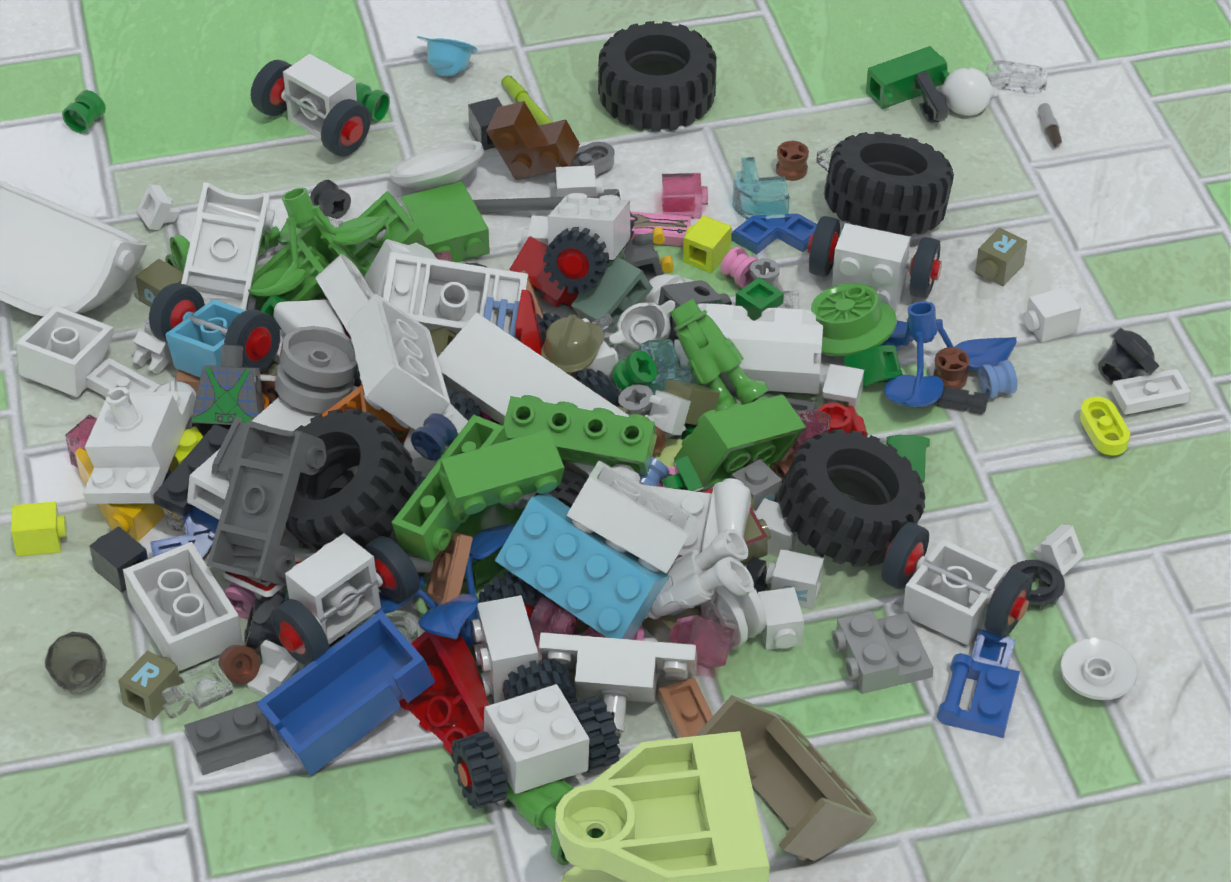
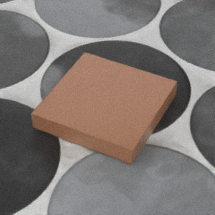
[426,530,473,605]

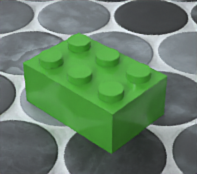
[674,394,806,490]

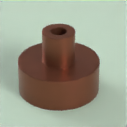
[218,645,260,684]

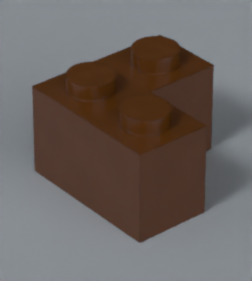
[486,101,580,180]

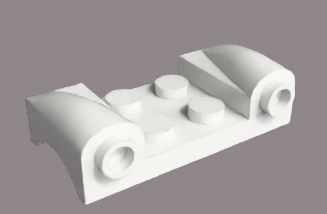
[181,182,275,311]
[612,464,751,567]

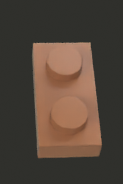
[658,677,713,738]

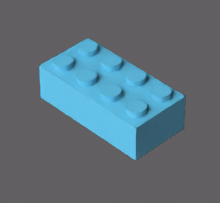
[495,493,670,640]

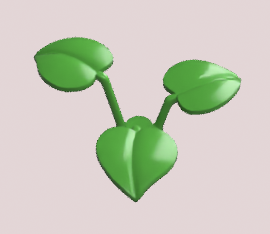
[248,188,389,296]

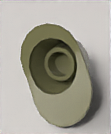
[541,314,604,373]

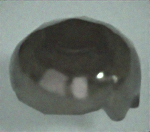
[44,631,107,694]

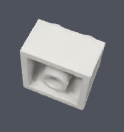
[16,305,114,397]

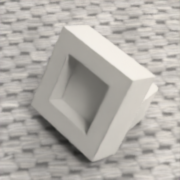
[137,184,180,231]
[133,330,174,374]
[645,390,691,436]
[1033,524,1084,575]

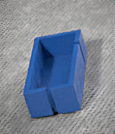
[256,610,435,776]

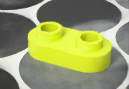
[1080,396,1130,455]

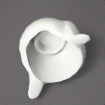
[936,68,999,116]
[609,300,675,354]

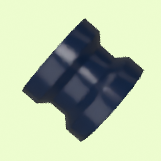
[411,413,458,461]

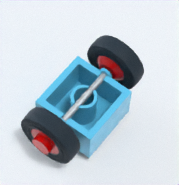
[149,283,280,377]

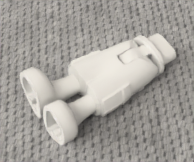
[645,529,754,619]

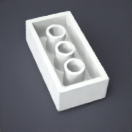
[348,293,450,430]

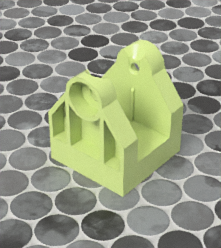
[555,731,770,882]

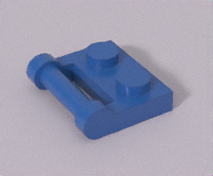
[937,653,1020,738]

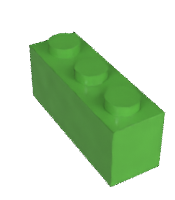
[439,429,564,516]

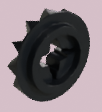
[1007,560,1065,610]

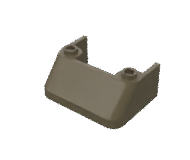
[696,695,877,861]

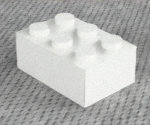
[566,461,697,574]
[123,542,243,672]

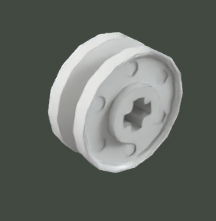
[695,586,766,650]

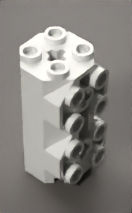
[673,303,823,394]

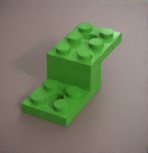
[252,191,424,308]

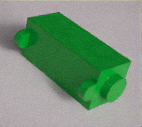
[866,46,950,109]

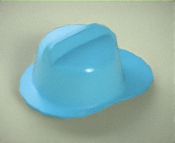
[417,36,478,76]

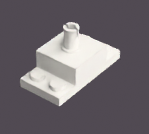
[383,252,528,340]
[83,387,196,504]
[539,633,697,733]

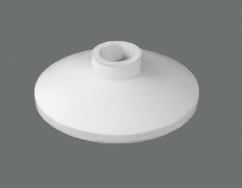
[1060,638,1138,700]

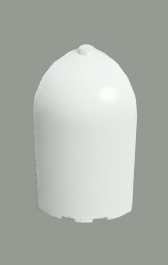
[0,180,147,316]

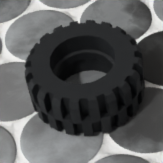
[598,21,717,132]
[824,132,954,236]
[285,409,415,553]
[779,429,926,567]

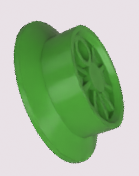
[811,283,897,356]

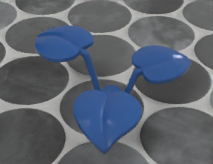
[880,301,1017,407]
[373,525,515,647]

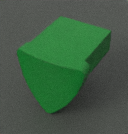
[886,435,930,483]

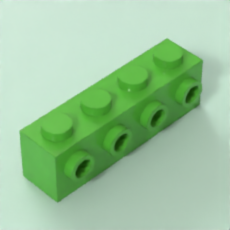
[503,395,657,476]
[392,415,508,563]

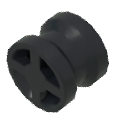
[310,180,351,220]

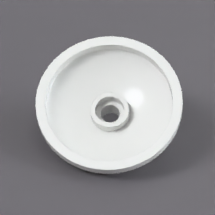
[390,141,484,190]

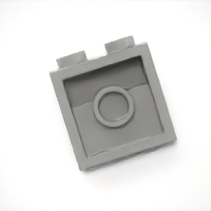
[832,611,934,694]

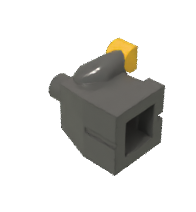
[624,227,674,281]

